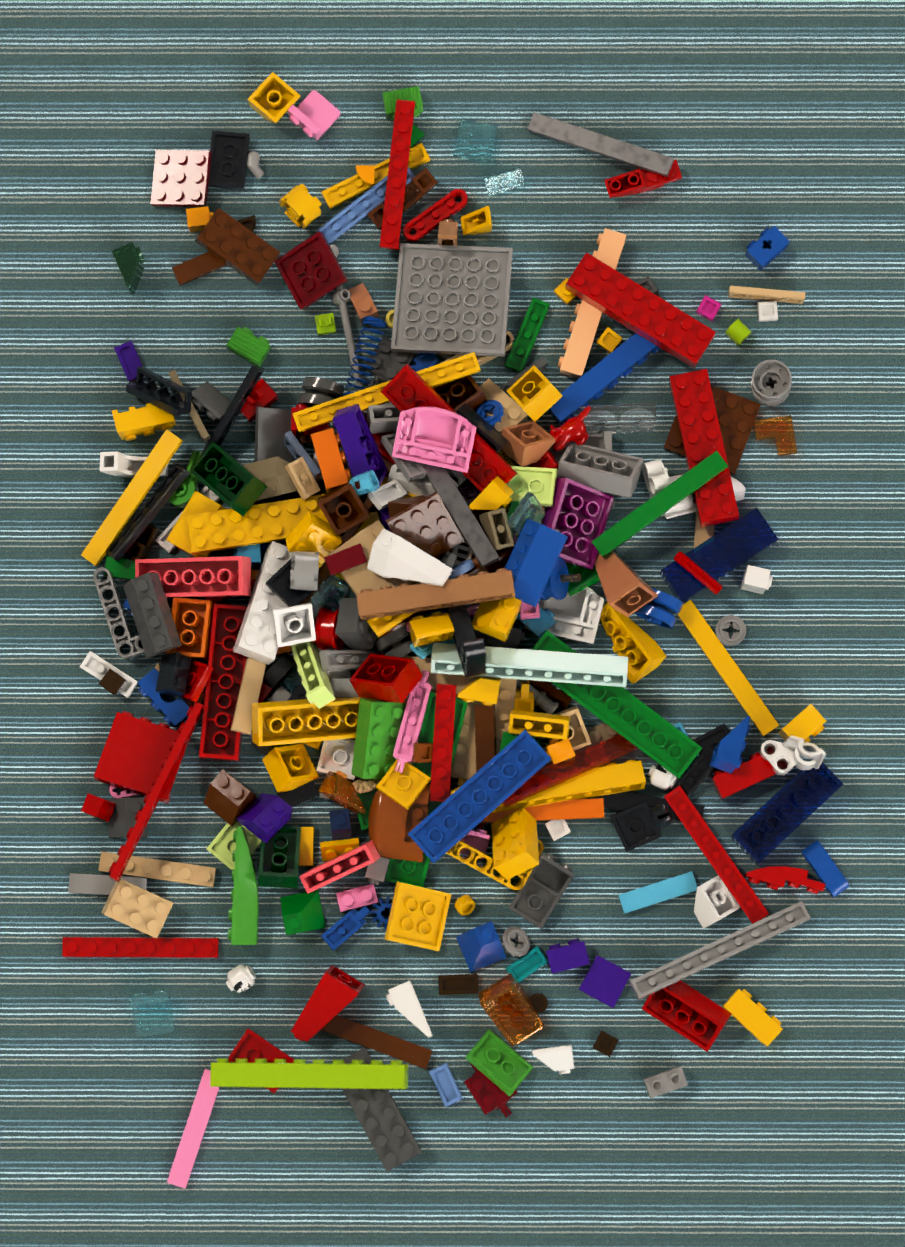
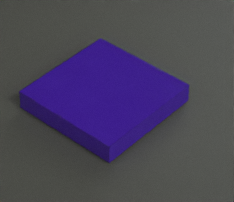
[579,955,631,1008]

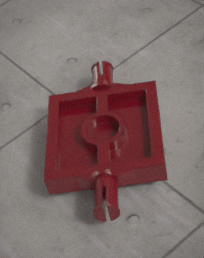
[463,1062,518,1118]

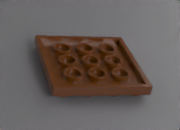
[663,386,761,475]

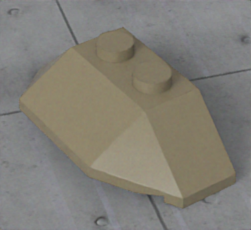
[243,456,297,502]

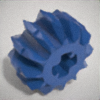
[370,897,392,930]

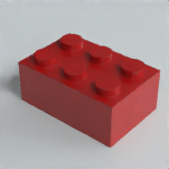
[349,653,423,703]

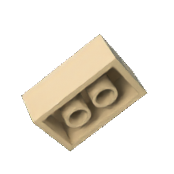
[101,878,173,939]

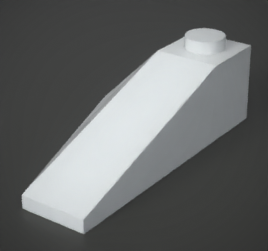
[367,528,453,586]

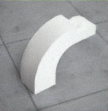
[100,451,168,478]

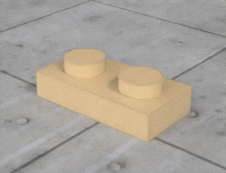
[285,456,321,500]

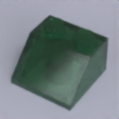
[112,242,145,294]

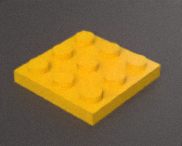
[384,882,452,951]

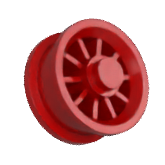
[314,608,345,650]

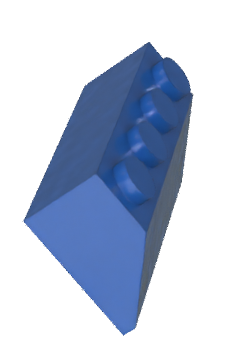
[505,519,568,607]

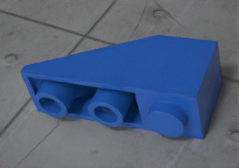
[710,716,751,774]

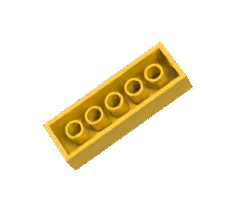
[252,697,364,746]

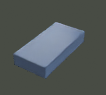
[429,1063,463,1107]

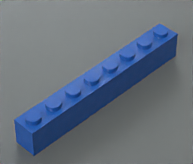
[548,333,661,426]

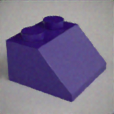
[236,793,292,844]

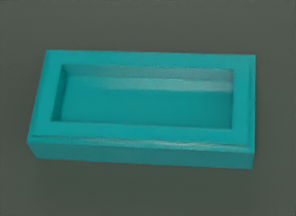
[505,946,548,984]

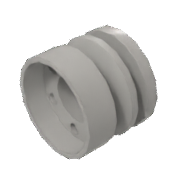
[751,360,792,406]

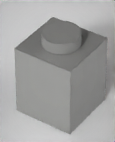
[365,857,390,885]

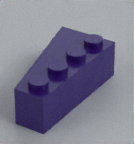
[333,404,388,489]

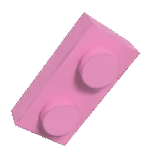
[336,884,378,912]

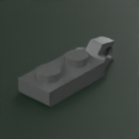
[501,357,548,396]

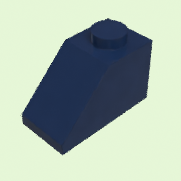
[329,809,353,841]

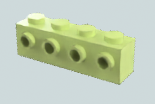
[291,641,336,709]

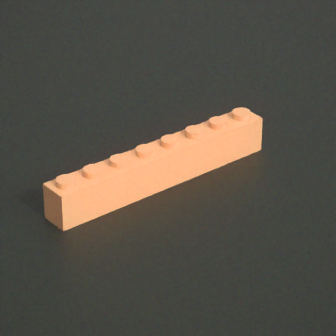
[557,228,626,379]

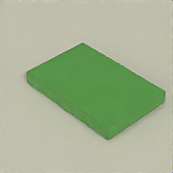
[465,1029,534,1097]

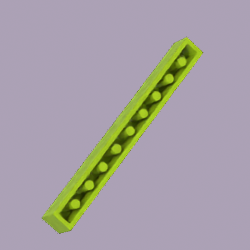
[210,1058,408,1089]

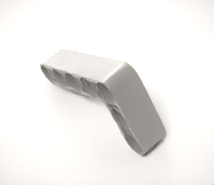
[93,567,145,659]

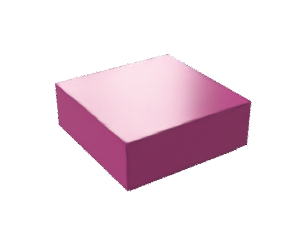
[696,295,722,321]

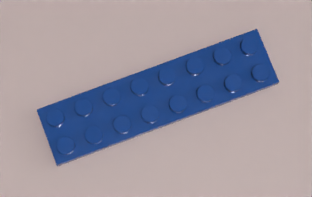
[408,730,551,863]

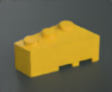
[112,403,177,441]

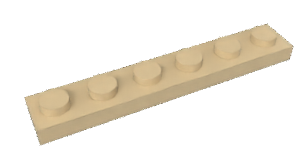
[98,851,217,887]

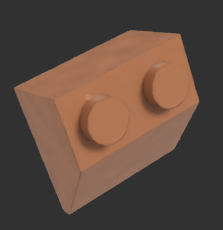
[502,421,555,466]

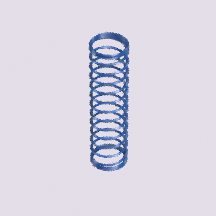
[343,316,387,413]

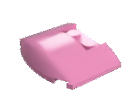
[392,407,477,473]

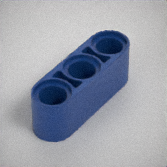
[801,840,850,898]

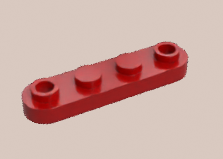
[403,189,468,242]

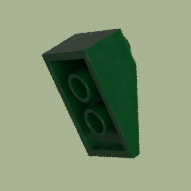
[258,825,301,888]

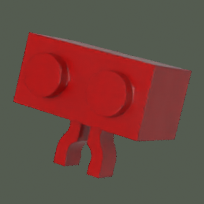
[240,379,278,423]

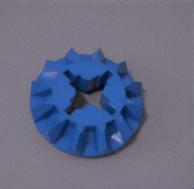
[475,400,504,427]

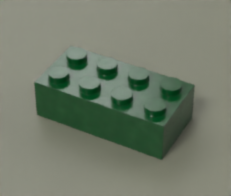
[189,442,267,516]

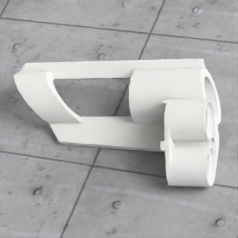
[642,459,746,519]
[760,735,826,775]

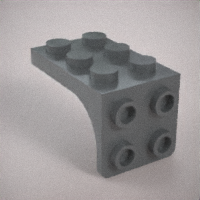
[508,853,575,929]

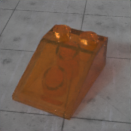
[478,973,545,1046]

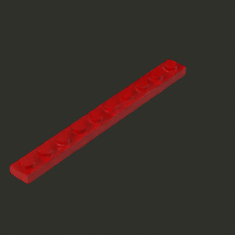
[108,702,204,882]

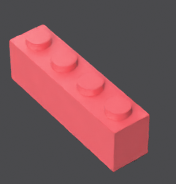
[299,840,380,894]

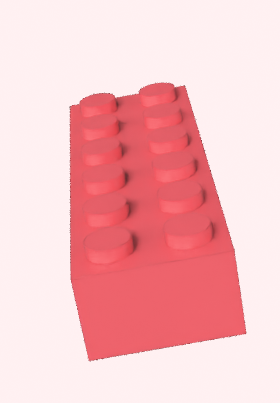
[135,556,251,598]

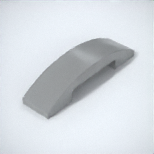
[68,873,147,895]

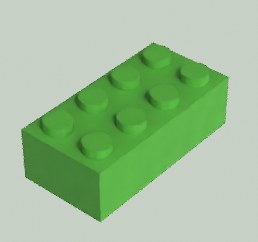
[351,698,405,779]

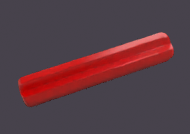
[674,551,722,594]

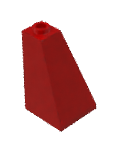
[290,965,365,1042]

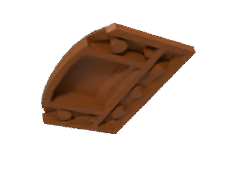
[368,784,430,862]

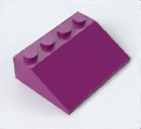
[542,478,614,570]

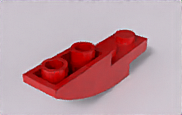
[604,159,682,198]
[744,866,825,894]

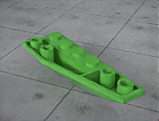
[228,827,259,945]

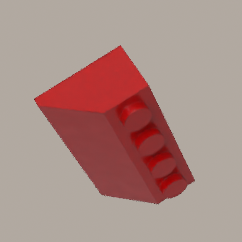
[642,980,732,1052]

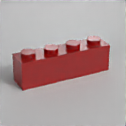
[711,747,787,800]

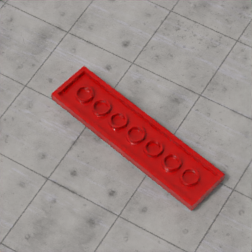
[381,364,517,492]

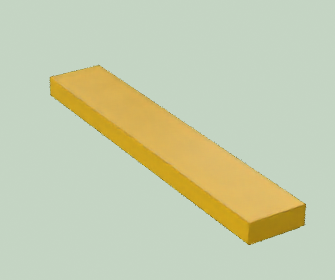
[321,143,430,209]

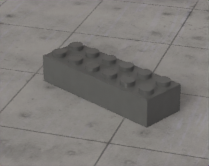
[342,1047,422,1171]

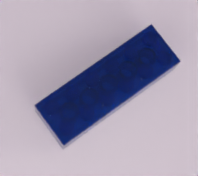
[660,508,778,603]
[730,758,843,865]

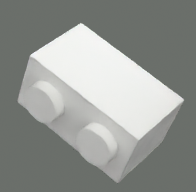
[740,565,773,594]

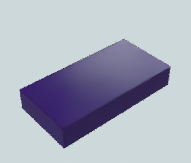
[114,341,145,383]

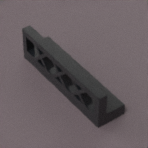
[126,367,192,416]

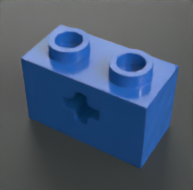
[745,225,790,271]

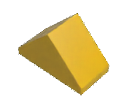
[460,206,492,236]

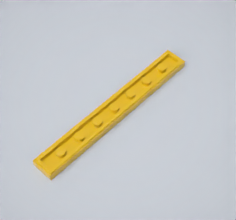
[81,429,183,566]
[677,599,779,736]

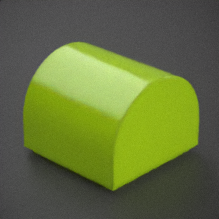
[725,319,752,346]

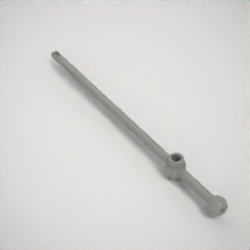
[329,245,368,413]

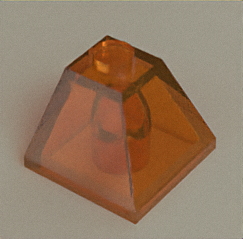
[318,770,365,814]

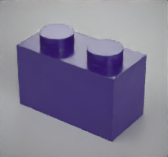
[546,938,590,974]

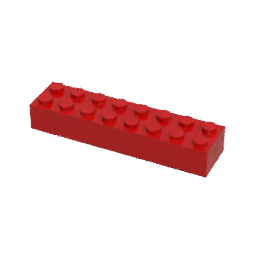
[565,252,716,368]
[669,369,739,528]
[199,603,247,762]

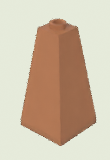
[595,551,658,617]

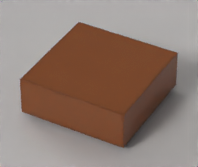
[413,742,433,763]

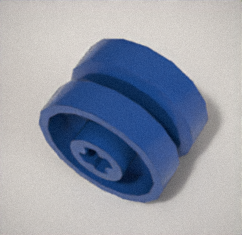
[634,588,683,629]

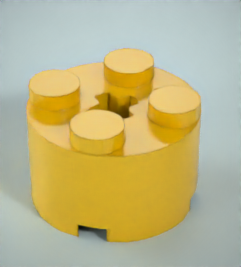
[279,183,322,229]

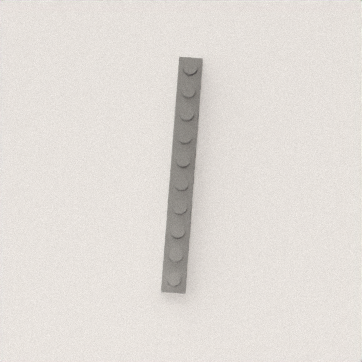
[629,901,811,1000]

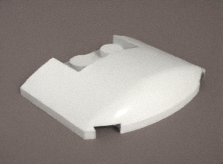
[520,587,604,644]

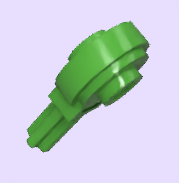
[169,450,201,508]

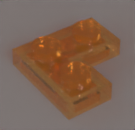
[753,415,797,456]

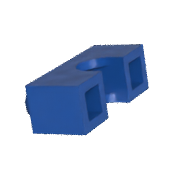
[138,668,190,727]

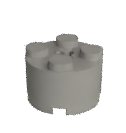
[290,551,319,591]

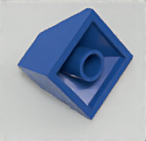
[456,921,507,973]

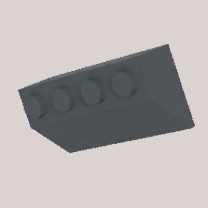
[123,573,182,659]

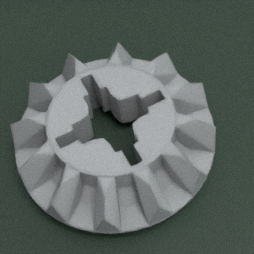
[715,615,746,646]
[501,926,530,957]

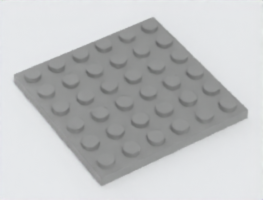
[391,243,513,357]

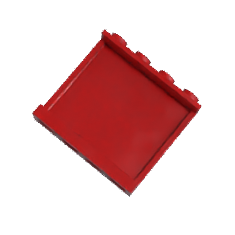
[93,711,191,804]

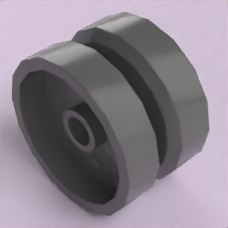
[298,377,344,407]
[374,625,414,658]

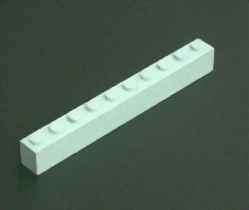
[431,643,628,687]

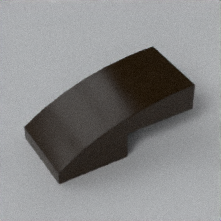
[124,524,160,561]

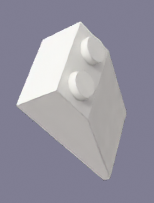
[386,981,433,1037]

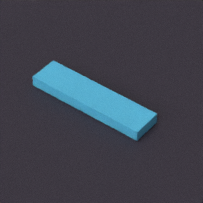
[618,871,697,914]

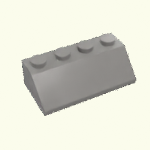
[558,441,644,498]

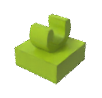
[315,313,337,336]

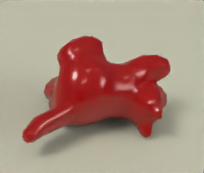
[550,406,591,451]

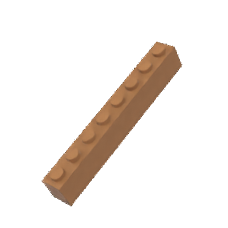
[356,568,516,620]

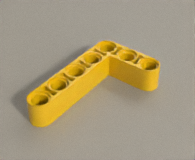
[446,839,544,890]

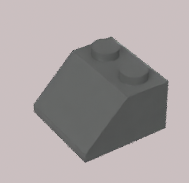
[108,797,148,838]

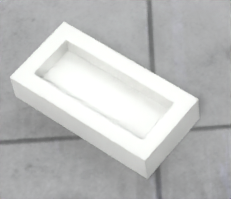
[368,479,408,510]

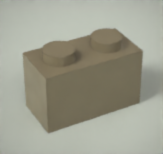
[479,508,515,551]

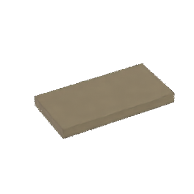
[169,369,210,445]

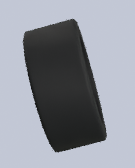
[263,653,297,689]

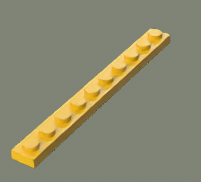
[292,352,481,433]

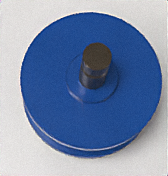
[540,557,581,600]

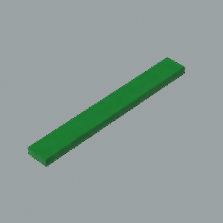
[592,451,728,558]

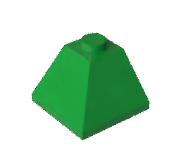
[280,890,326,936]

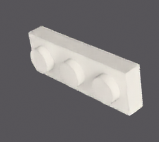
[80,651,138,698]

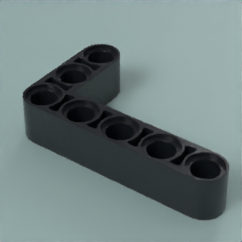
[444,605,486,678]

